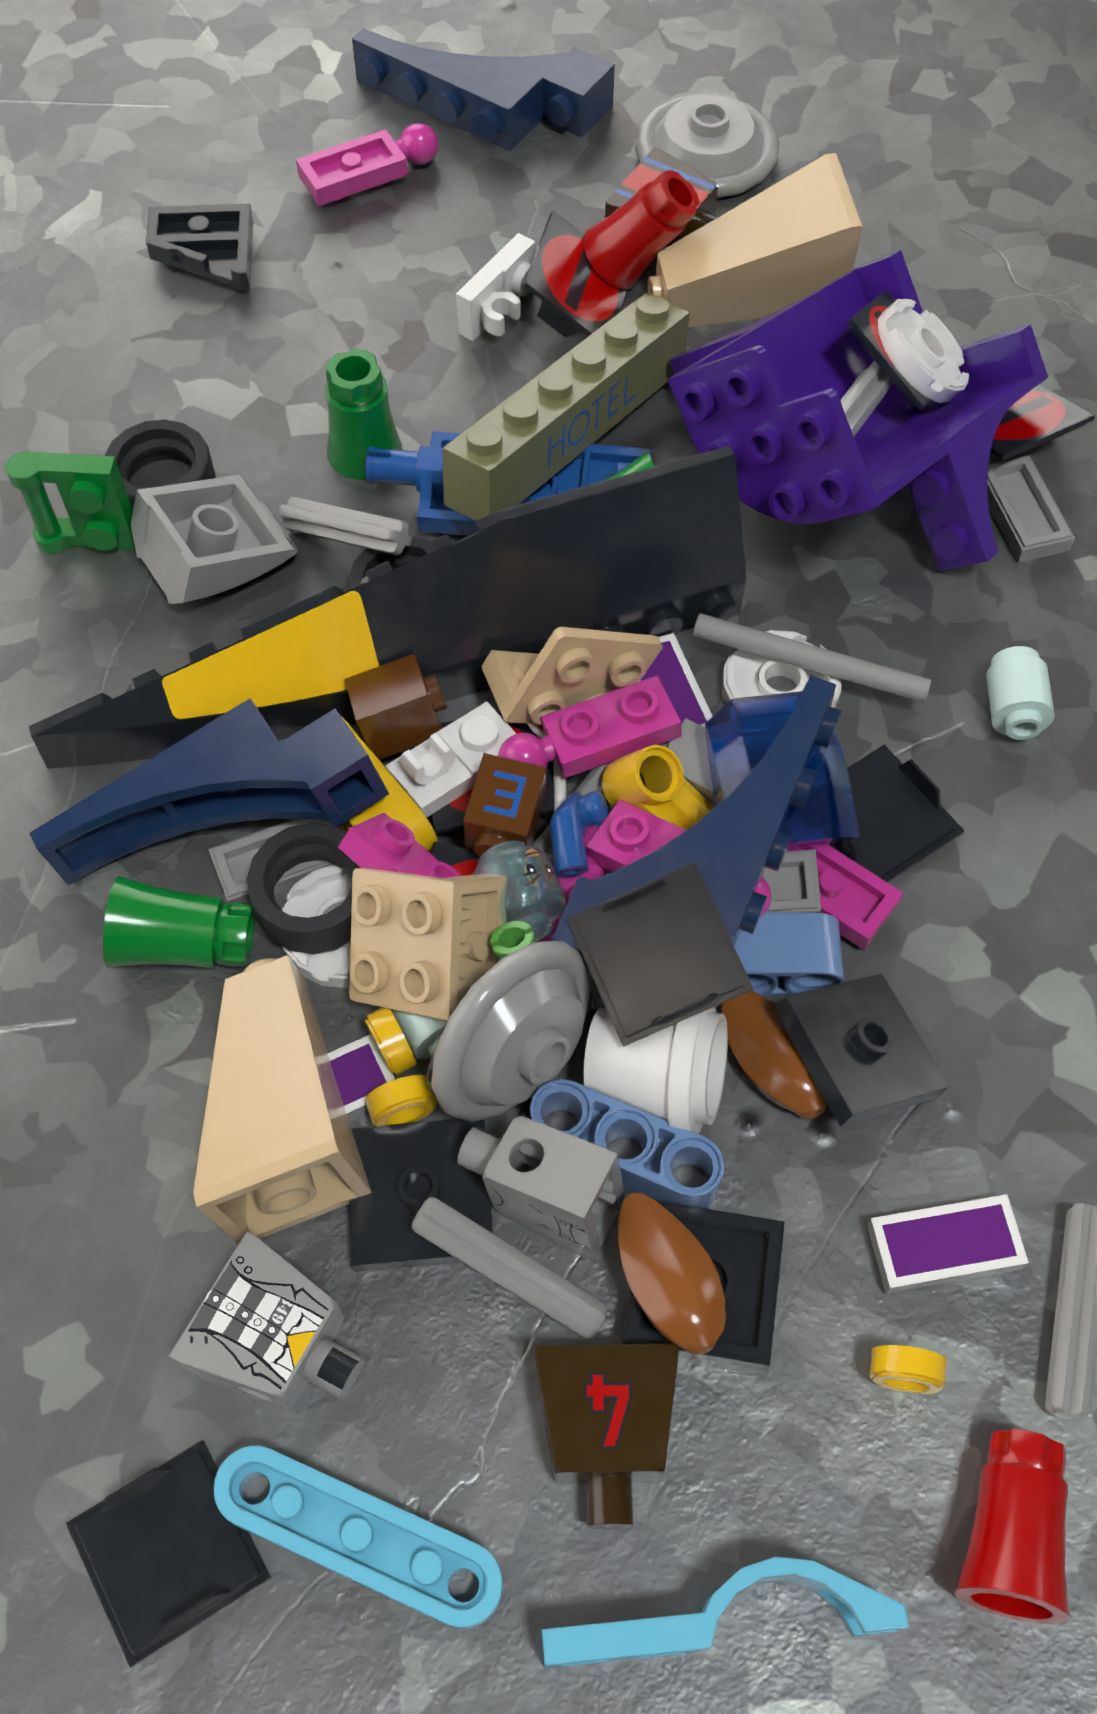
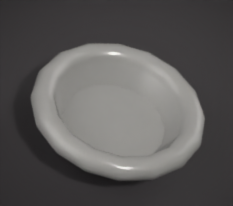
[635,93,779,199]
[431,940,593,1122]

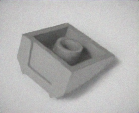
[130,475,298,604]

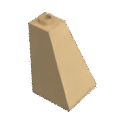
[648,153,862,327]
[193,955,372,1244]

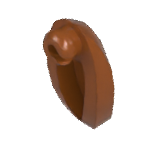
[721,990,828,1119]
[618,1193,726,1355]

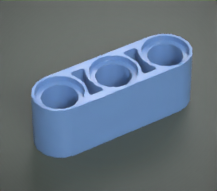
[734,912,844,997]
[530,1079,725,1209]

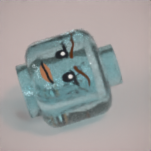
[472,841,566,942]

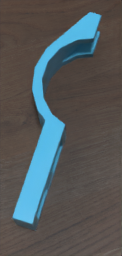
[542,1557,909,1669]

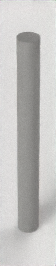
[693,613,932,703]

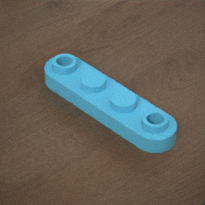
[214,1446,503,1629]

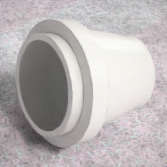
[584,1007,728,1134]

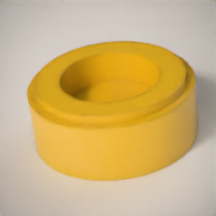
[364,1007,417,1076]
[365,1075,438,1127]
[870,1345,947,1394]

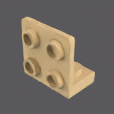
[481,627,663,725]
[349,868,508,1021]

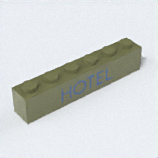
[443,293,690,521]

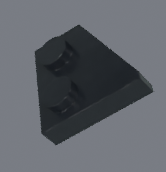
[146,204,254,289]

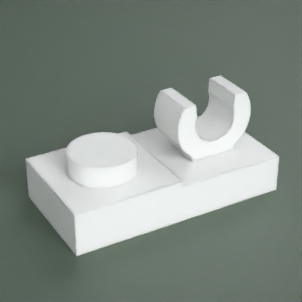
[456,233,535,341]
[385,701,516,818]

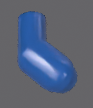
[549,791,609,877]

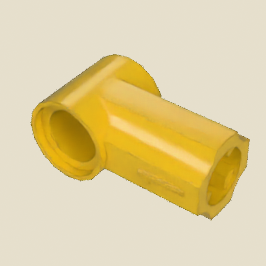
[602,745,715,830]

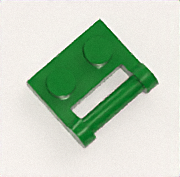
[5,451,135,555]

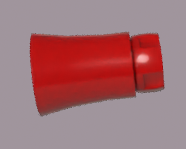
[583,170,699,289]
[955,1429,1070,1624]

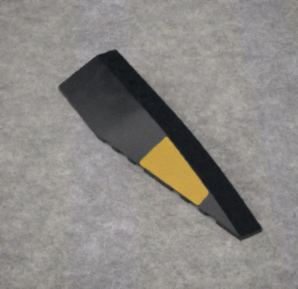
[29,446,746,768]

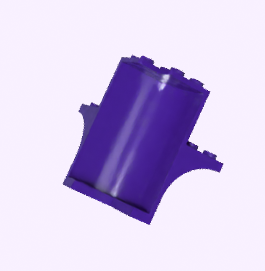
[668,250,1048,571]

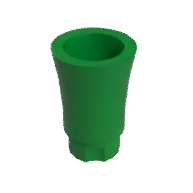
[325,349,403,480]
[103,876,255,969]

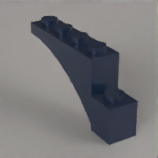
[352,28,615,152]
[552,675,842,953]
[29,698,389,885]

